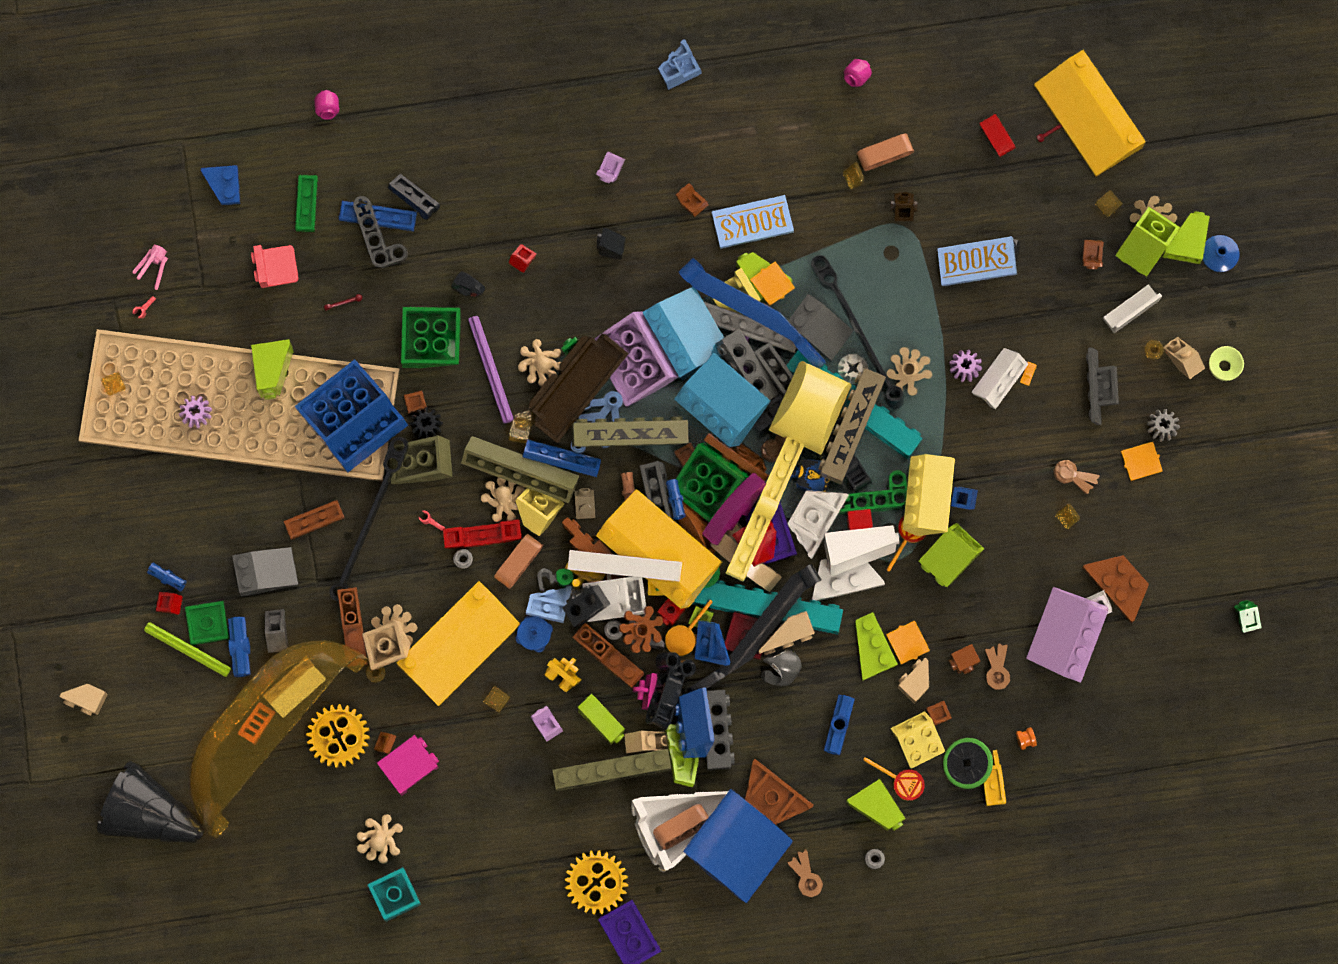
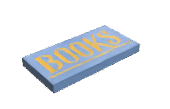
[712,195,794,249]
[938,236,1017,286]

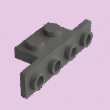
[1086,348,1119,425]

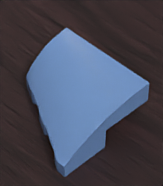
[658,39,702,90]

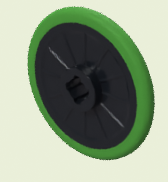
[943,738,993,789]

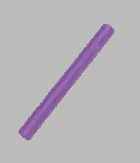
[468,316,513,423]

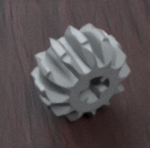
[1147,409,1180,442]

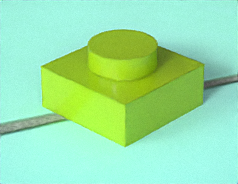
[688,605,714,628]

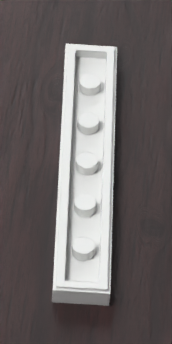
[568,550,682,582]

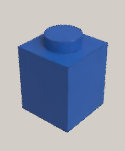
[951,487,978,510]

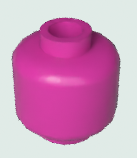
[844,59,872,87]
[314,90,339,120]

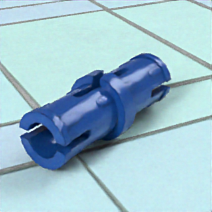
[666,479,686,520]
[147,562,187,592]

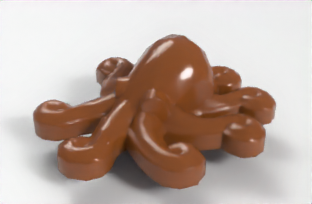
[619,606,663,653]

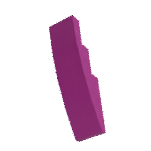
[702,473,766,545]

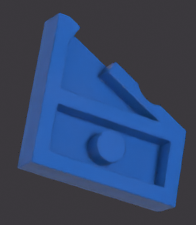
[201,165,240,205]

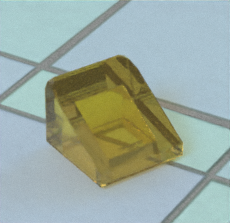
[843,162,864,189]
[101,372,126,396]
[1056,503,1080,529]

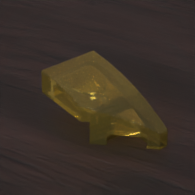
[509,407,534,443]

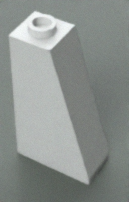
[824,526,899,576]

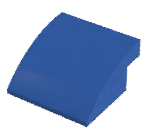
[295,359,408,473]
[683,789,793,903]

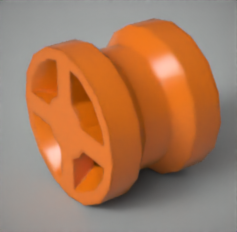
[1016,728,1037,750]

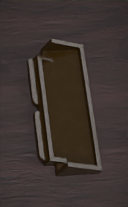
[529,334,629,443]

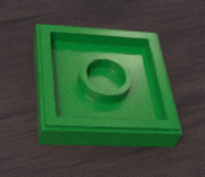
[185,601,229,646]

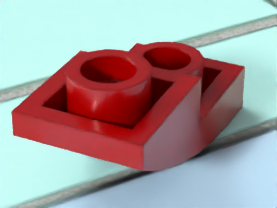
[979,114,1016,157]

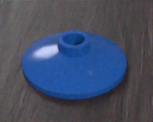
[1203,235,1239,272]

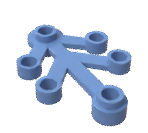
[571,391,623,454]

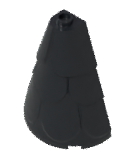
[97,761,205,843]

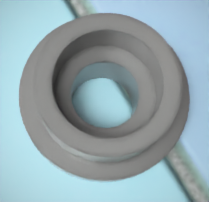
[453,549,473,569]
[604,620,623,640]
[865,849,885,869]

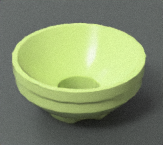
[1209,346,1244,381]

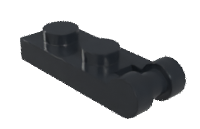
[388,174,440,220]

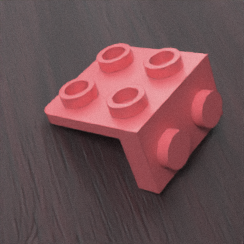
[251,245,299,288]

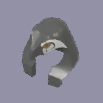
[761,646,802,686]

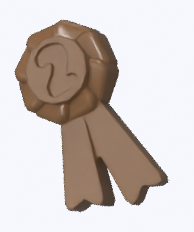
[761,434,786,463]
[1053,460,1099,494]
[985,644,1010,690]
[788,850,823,897]

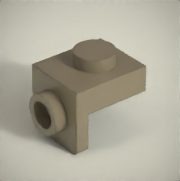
[575,488,596,519]

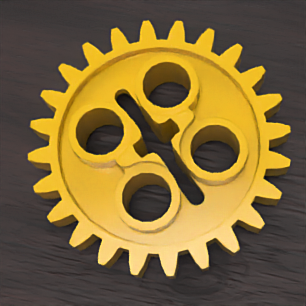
[306,704,370,768]
[565,850,628,915]

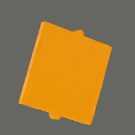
[750,261,795,306]
[1121,442,1163,481]
[886,621,930,665]

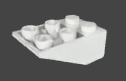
[582,577,646,622]

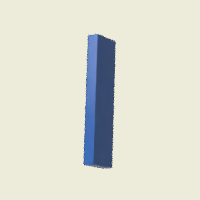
[339,201,417,232]
[523,439,601,477]

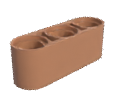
[857,134,914,171]
[494,534,543,589]
[653,804,709,850]

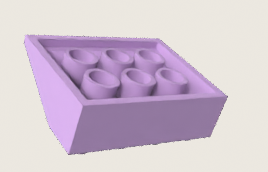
[594,312,679,407]
[1026,587,1108,683]

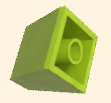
[1115,207,1180,277]
[251,340,293,400]
[919,523,984,587]

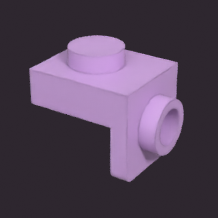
[596,152,625,183]
[531,706,563,741]

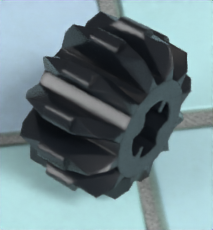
[410,407,443,439]

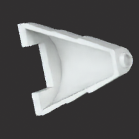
[631,792,728,872]

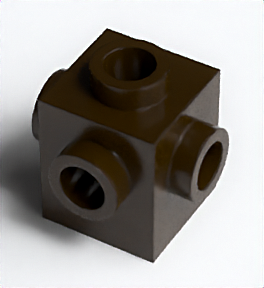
[890,192,918,221]

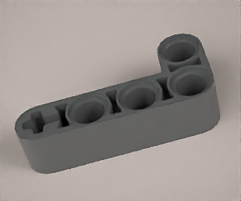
[353,196,408,268]

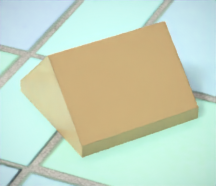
[363,621,411,670]

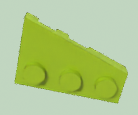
[855,612,898,681]
[665,724,699,787]

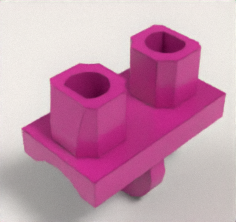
[633,673,658,710]

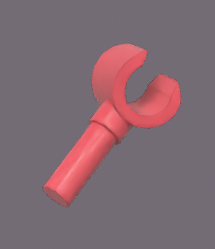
[133,296,156,319]
[419,511,445,531]

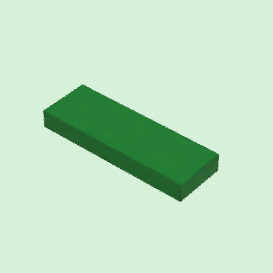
[295,175,318,232]

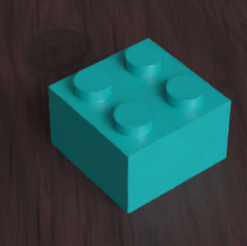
[368,868,421,922]

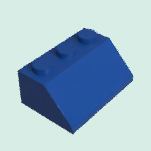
[674,688,714,758]

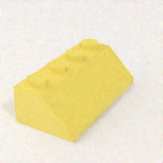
[903,454,955,536]

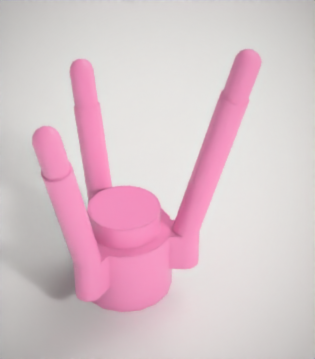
[133,244,168,290]

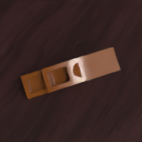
[678,502,717,555]
[562,517,613,555]
[337,587,368,667]
[573,623,644,688]

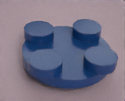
[516,615,553,653]

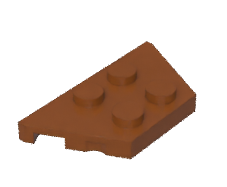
[704,433,769,482]
[1082,555,1149,623]
[745,759,814,825]

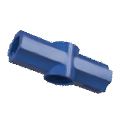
[228,617,251,677]
[824,695,855,755]

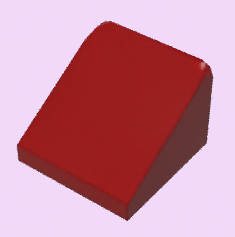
[509,244,537,273]
[156,592,183,615]

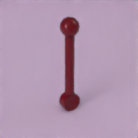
[1037,124,1062,142]
[323,294,362,310]

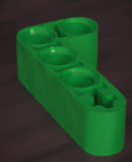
[838,470,907,515]

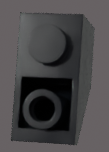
[596,228,626,260]

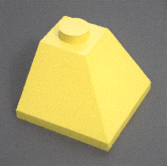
[516,488,565,536]

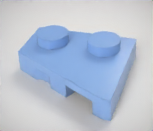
[526,586,572,623]

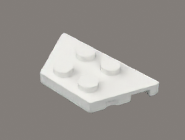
[788,490,849,559]
[812,559,885,601]

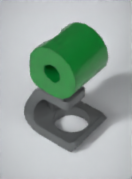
[537,568,573,593]

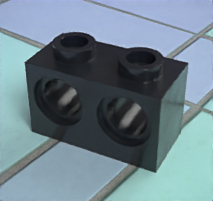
[753,395,783,436]
[562,585,611,627]

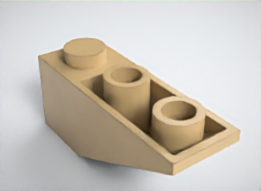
[759,611,815,655]

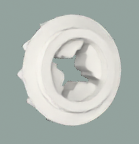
[838,354,868,384]

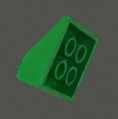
[401,307,461,368]
[676,442,750,522]

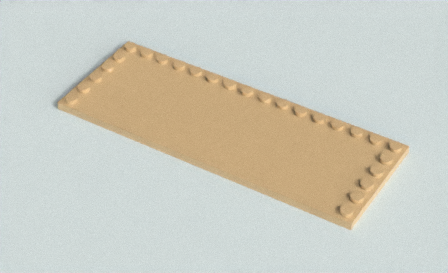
[79,329,400,481]

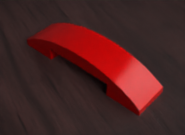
[443,520,522,548]

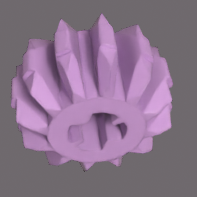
[949,350,982,382]
[179,396,212,428]

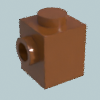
[949,644,981,674]

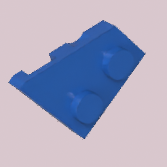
[695,620,730,666]

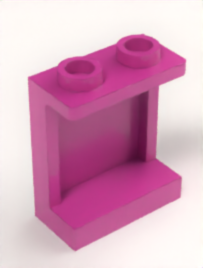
[377,735,439,796]

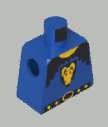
[791,459,829,492]

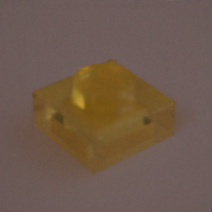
[1095,190,1123,217]
[483,686,511,713]

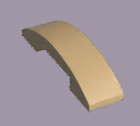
[710,533,782,592]

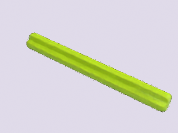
[144,622,231,677]

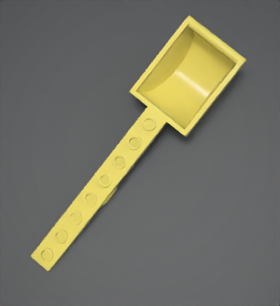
[726,361,852,581]

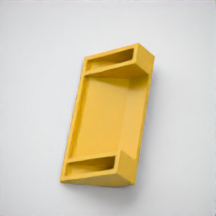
[1034,50,1146,177]
[596,490,722,609]
[397,581,520,706]

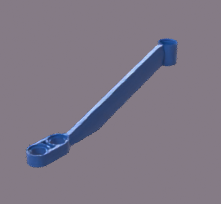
[679,258,826,369]

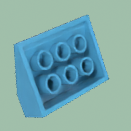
[642,287,724,380]
[674,353,770,447]

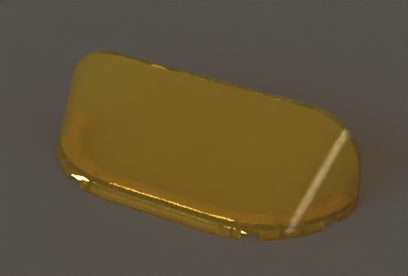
[190,641,369,838]

